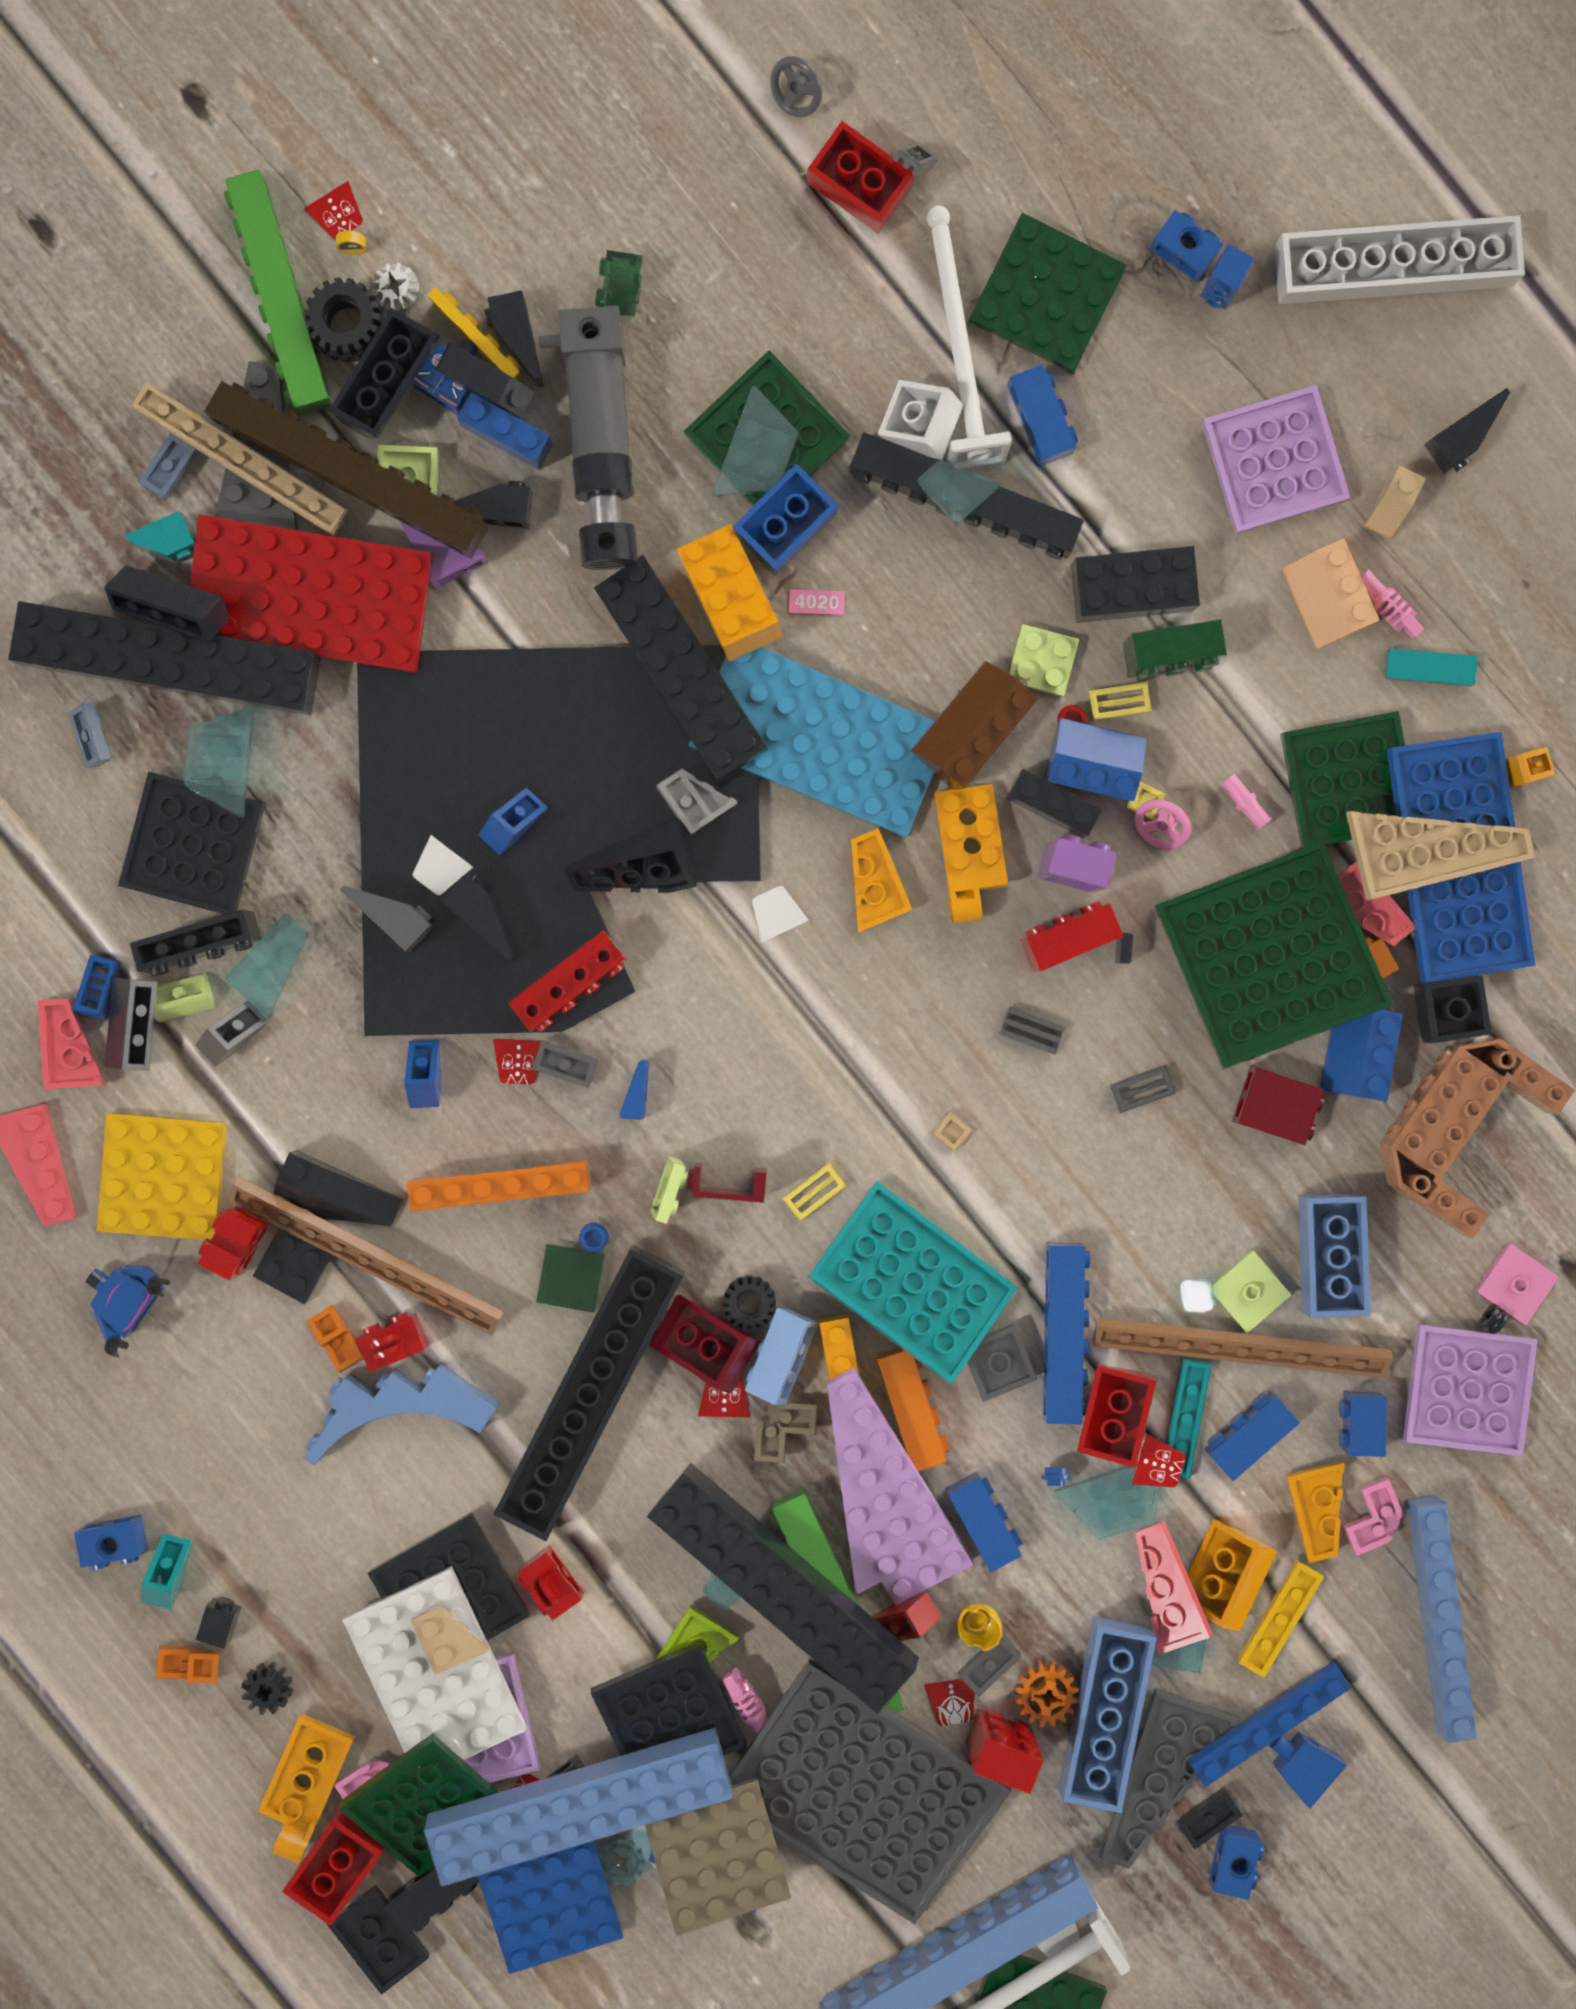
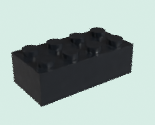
[1071,546,1200,623]

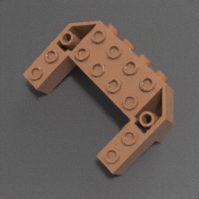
[1380,1038,1575,1239]

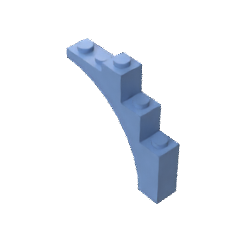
[305,1364,500,1465]

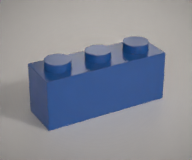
[1007,364,1078,467]
[457,392,553,470]
[1204,1391,1300,1481]
[946,1471,1023,1573]

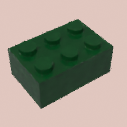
[1122,619,1227,681]

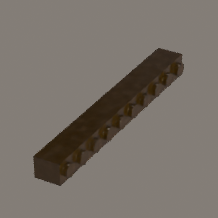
[204,381,488,559]

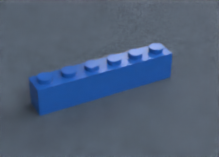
[1043,1242,1090,1425]

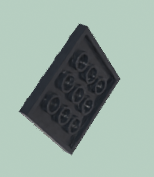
[118,771,266,915]
[367,1512,530,1641]
[591,1641,747,1756]

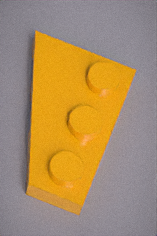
[851,828,913,933]
[1285,1460,1345,1563]

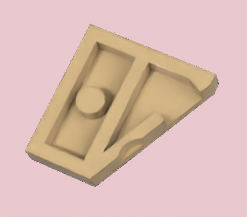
[411,1605,489,1675]

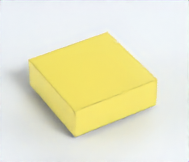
[1125,782,1166,821]

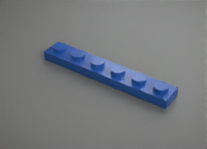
[1187,1661,1351,1787]

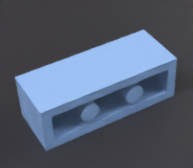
[745,1308,819,1405]

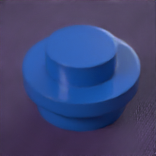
[579,1222,609,1252]
[1041,1467,1071,1486]

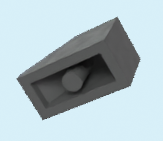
[196,1000,269,1067]

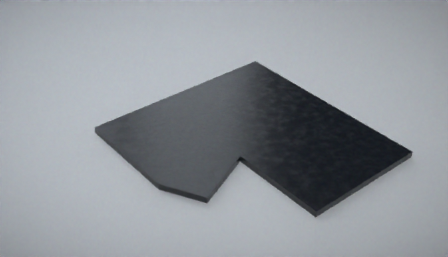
[357,645,761,1036]

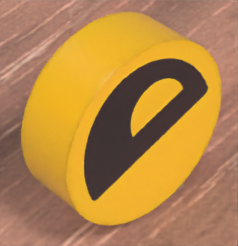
[336,231,366,255]

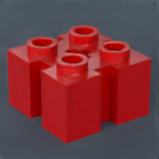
[197,1206,270,1281]

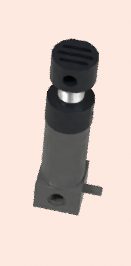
[538,306,638,570]

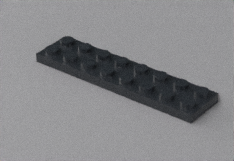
[594,554,769,782]

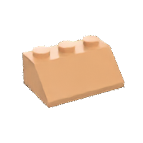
[1282,538,1380,650]

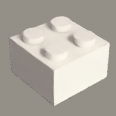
[877,380,963,460]

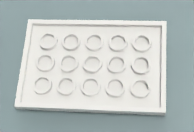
[342,1566,527,1760]

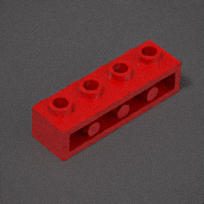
[508,931,627,1032]

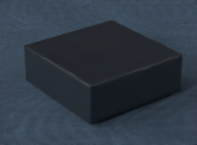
[1115,933,1133,964]

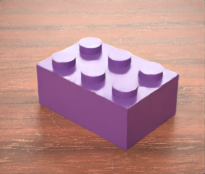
[1037,834,1117,893]

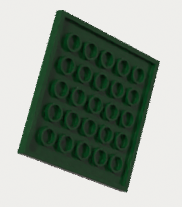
[1155,842,1394,1070]

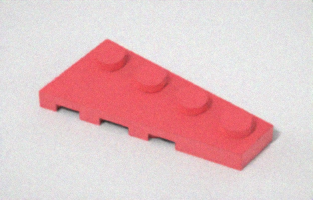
[0,1104,76,1226]
[1135,1521,1213,1655]

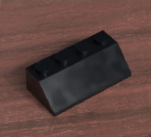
[329,308,440,439]

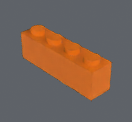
[876,1347,950,1471]

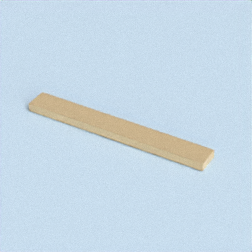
[130,381,350,536]

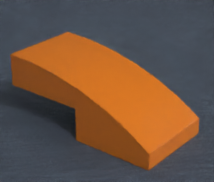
[307,1305,364,1373]
[156,1645,219,1683]

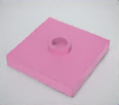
[1475,1243,1559,1325]

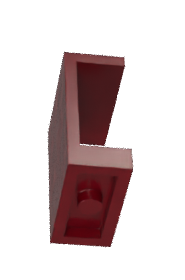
[1232,1066,1325,1146]
[687,1162,767,1203]

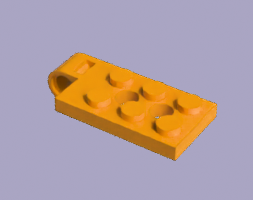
[934,784,1008,924]
[258,1713,355,1865]

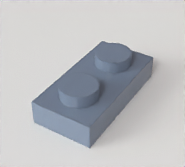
[138,433,199,501]
[68,702,111,769]

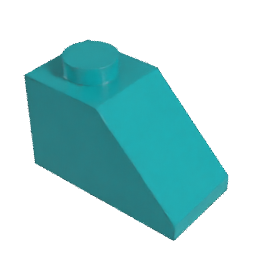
[125,511,196,562]
[141,1534,192,1610]

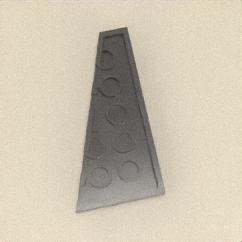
[215,361,298,530]
[1099,1688,1241,1869]

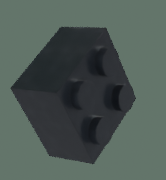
[1413,975,1492,1043]

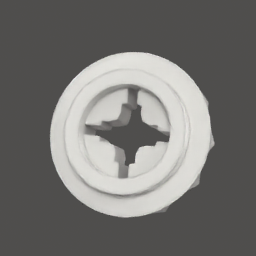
[371,262,419,311]

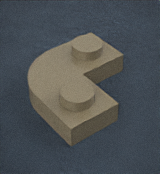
[754,1403,818,1463]

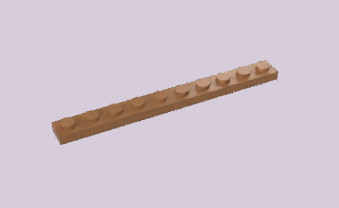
[227,1176,504,1336]
[1093,1318,1393,1378]

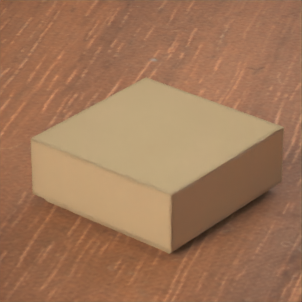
[931,1111,972,1152]

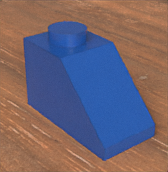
[478,788,548,855]
[404,1040,442,1108]

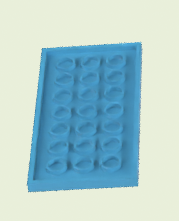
[689,647,935,838]

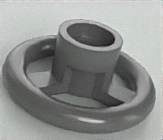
[770,56,822,117]

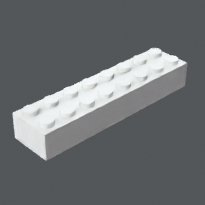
[1274,215,1525,304]

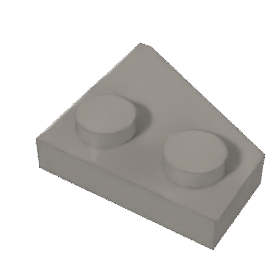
[656,769,737,836]

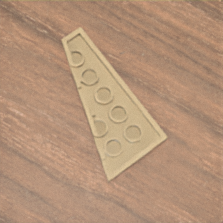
[1346,811,1535,900]

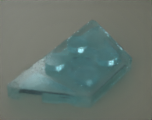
[713,386,799,498]
[184,704,254,817]
[1054,1463,1161,1540]

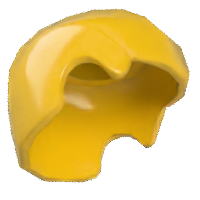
[956,1603,1002,1651]

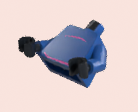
[85,1265,170,1358]

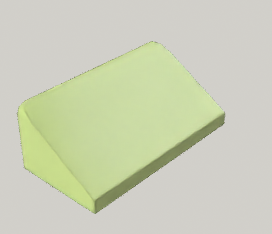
[154,973,215,1022]

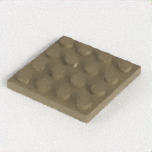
[645,1777,791,1936]

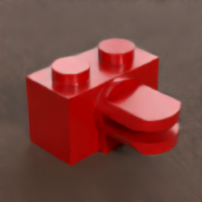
[356,1312,429,1372]
[518,1545,584,1621]

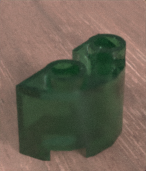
[595,250,643,317]

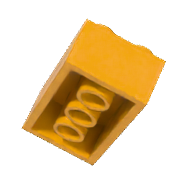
[677,524,783,662]

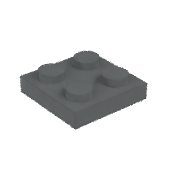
[967,1323,1038,1402]

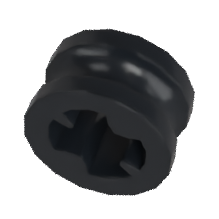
[1479,1304,1509,1334]

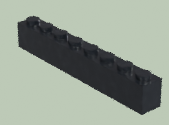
[849,432,1084,560]
[384,1754,586,1936]

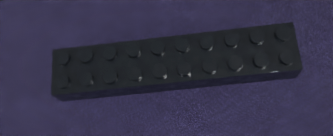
[8,601,321,716]
[493,1244,685,1542]
[646,1462,919,1714]

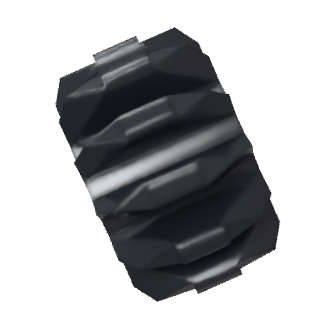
[241,1662,293,1715]

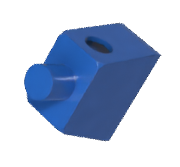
[1269,1732,1346,1809]

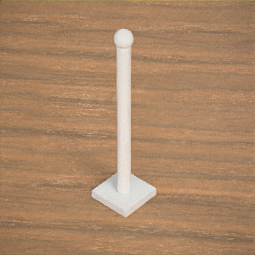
[926,205,1012,470]
[967,1899,1131,2009]

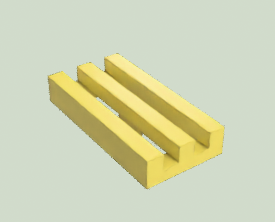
[1088,682,1152,721]
[782,1162,847,1221]

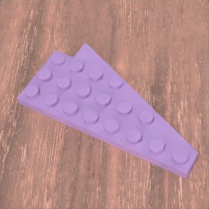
[827,1367,973,1605]

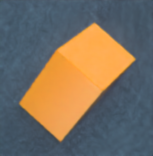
[1506,747,1555,788]

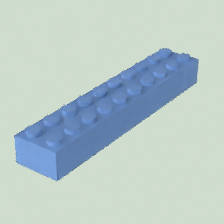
[424,1728,733,1887]
[819,1854,1098,2009]

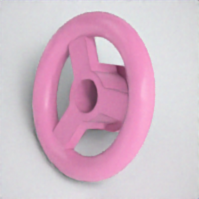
[1135,799,1191,850]

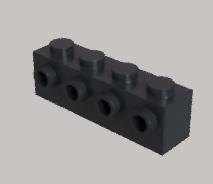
[104,565,230,642]
[130,910,262,977]

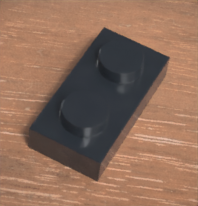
[1176,1787,1243,1849]

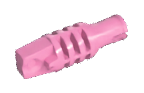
[1361,570,1424,638]
[722,1666,768,1734]

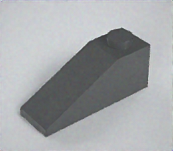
[340,886,434,952]

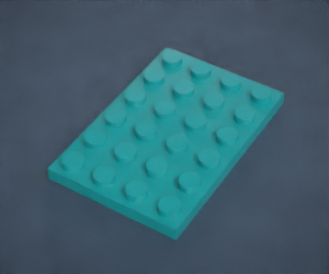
[807,1181,1018,1384]

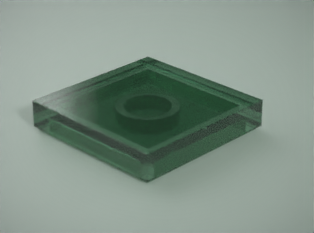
[536,1243,605,1313]

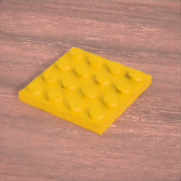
[96,1113,227,1240]

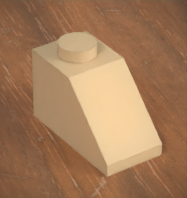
[1363,465,1426,540]

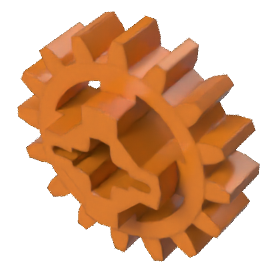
[1014,1660,1079,1728]

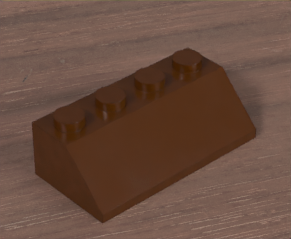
[910,661,1038,790]

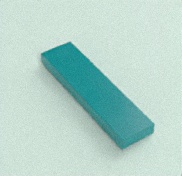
[1165,1357,1212,1479]

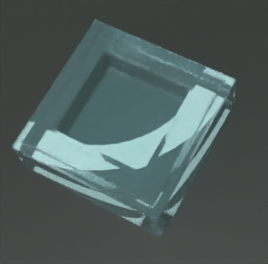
[1180,1278,1216,1312]

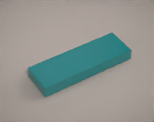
[1385,648,1478,687]

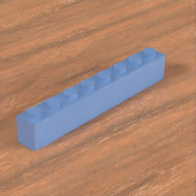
[1406,1495,1477,1743]

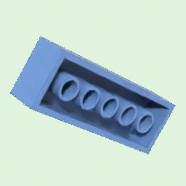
[1058,1616,1157,1813]

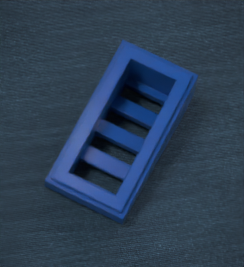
[72,955,120,1022]
[620,1059,649,1120]

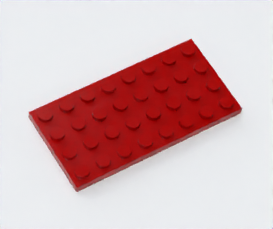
[190,514,433,672]

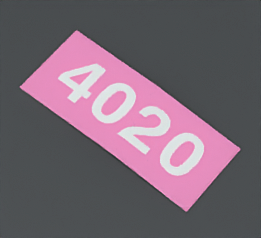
[789,589,845,615]

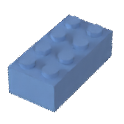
[1298,1193,1371,1318]

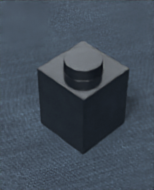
[195,1597,242,1649]

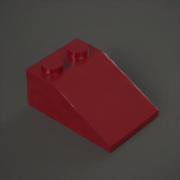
[649,1294,760,1393]

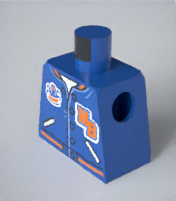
[412,339,478,416]

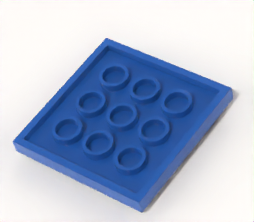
[478,1840,623,1974]

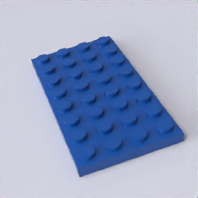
[1386,732,1536,984]

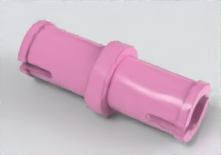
[1220,773,1272,830]

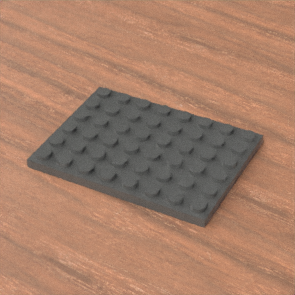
[729,1658,1011,1924]

